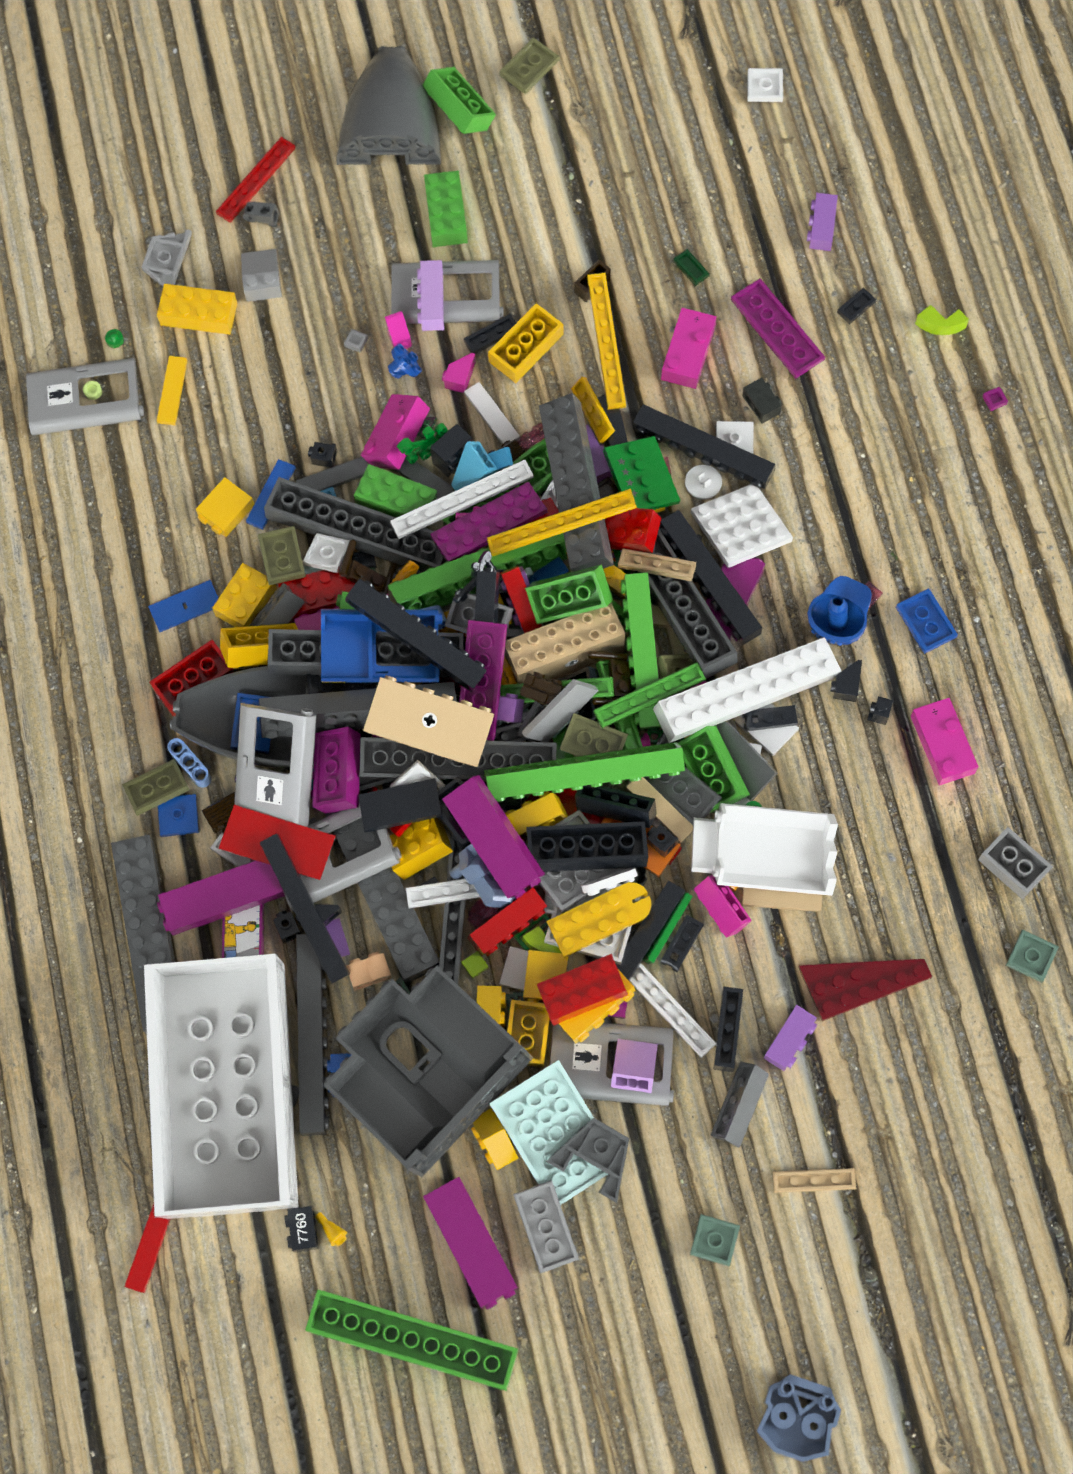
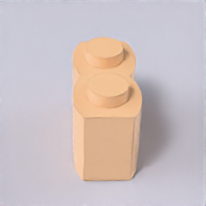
[346,952,392,991]

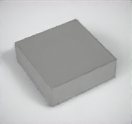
[344,329,368,353]

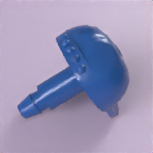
[807,576,872,646]

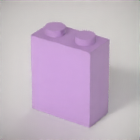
[611,1039,658,1093]

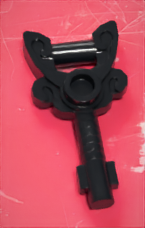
[453,551,504,604]

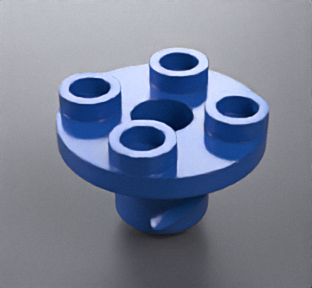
[388,343,422,379]

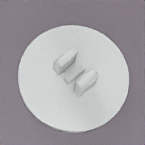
[685,465,722,500]

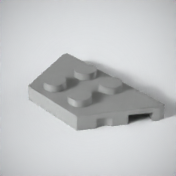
[142,230,192,286]

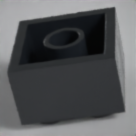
[430,423,473,477]

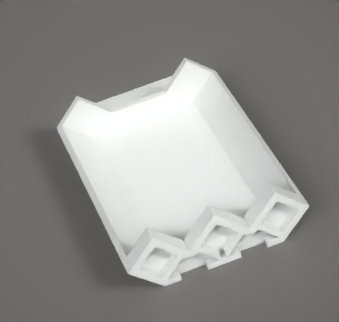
[691,803,838,895]

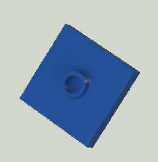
[158,794,199,837]

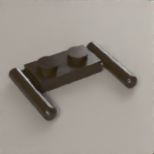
[339,540,398,594]
[587,651,632,706]

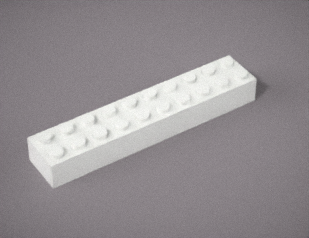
[653,637,841,743]

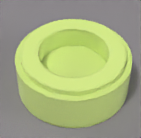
[83,381,102,400]

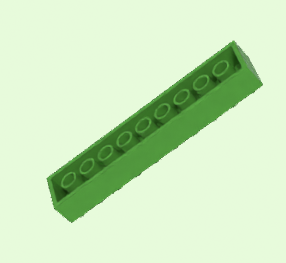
[388,533,568,609]
[484,742,685,802]
[305,1289,518,1391]

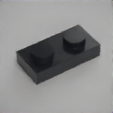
[837,287,876,324]

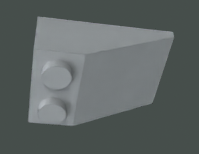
[241,249,282,302]

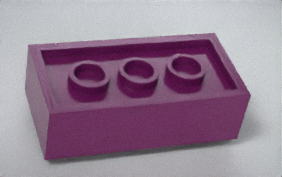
[311,727,361,814]

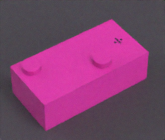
[661,308,717,389]
[361,394,430,470]
[911,697,979,786]

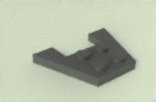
[546,1118,629,1203]

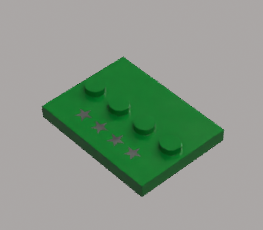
[603,436,681,510]

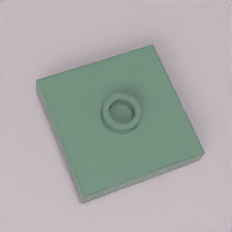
[1005,929,1059,983]
[690,1214,740,1267]

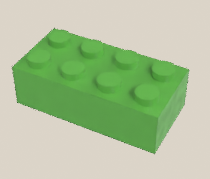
[423,67,496,134]
[424,170,468,247]
[354,464,437,518]
[525,564,613,624]
[678,726,750,813]

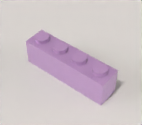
[417,260,444,331]

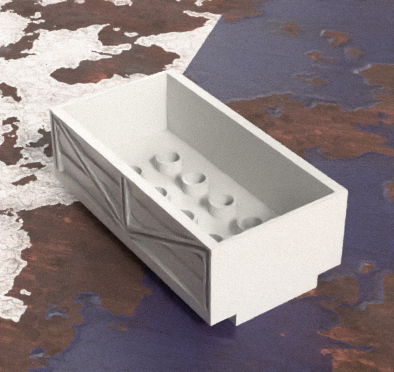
[144,954,298,1219]

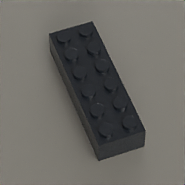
[526,821,648,872]

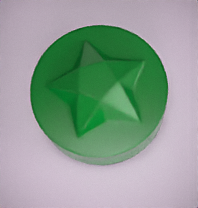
[105,329,124,348]

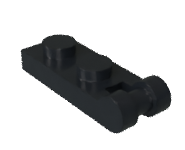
[742,705,798,731]
[660,915,704,972]

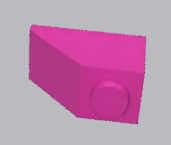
[385,311,412,350]
[442,353,476,393]

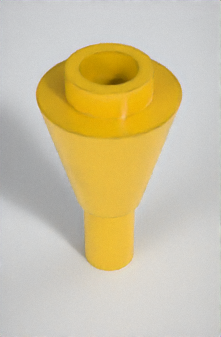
[315,1212,347,1246]

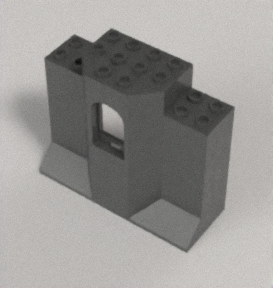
[324,966,534,1178]

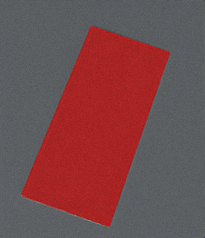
[218,805,336,880]

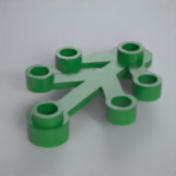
[397,423,449,464]

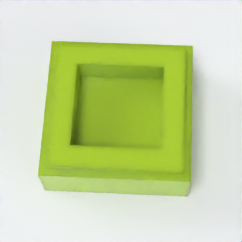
[461,951,489,979]

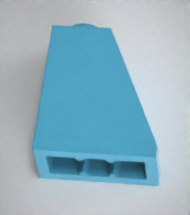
[451,441,498,491]

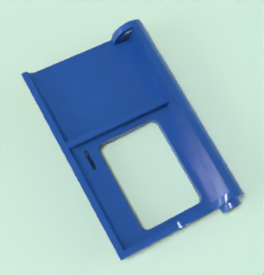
[321,609,442,683]

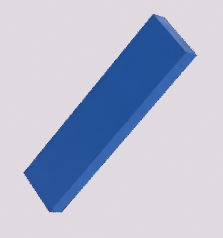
[246,459,296,530]

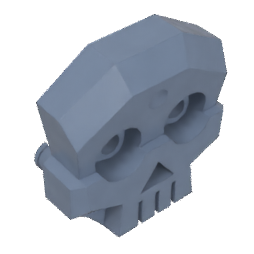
[450,844,527,909]
[756,1374,841,1462]

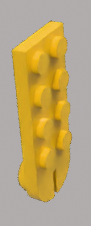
[546,882,651,958]

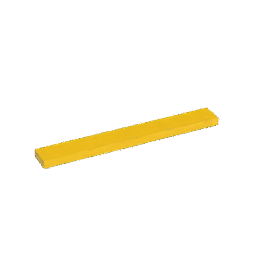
[587,273,626,410]
[487,489,637,557]

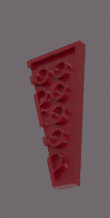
[798,959,932,1021]

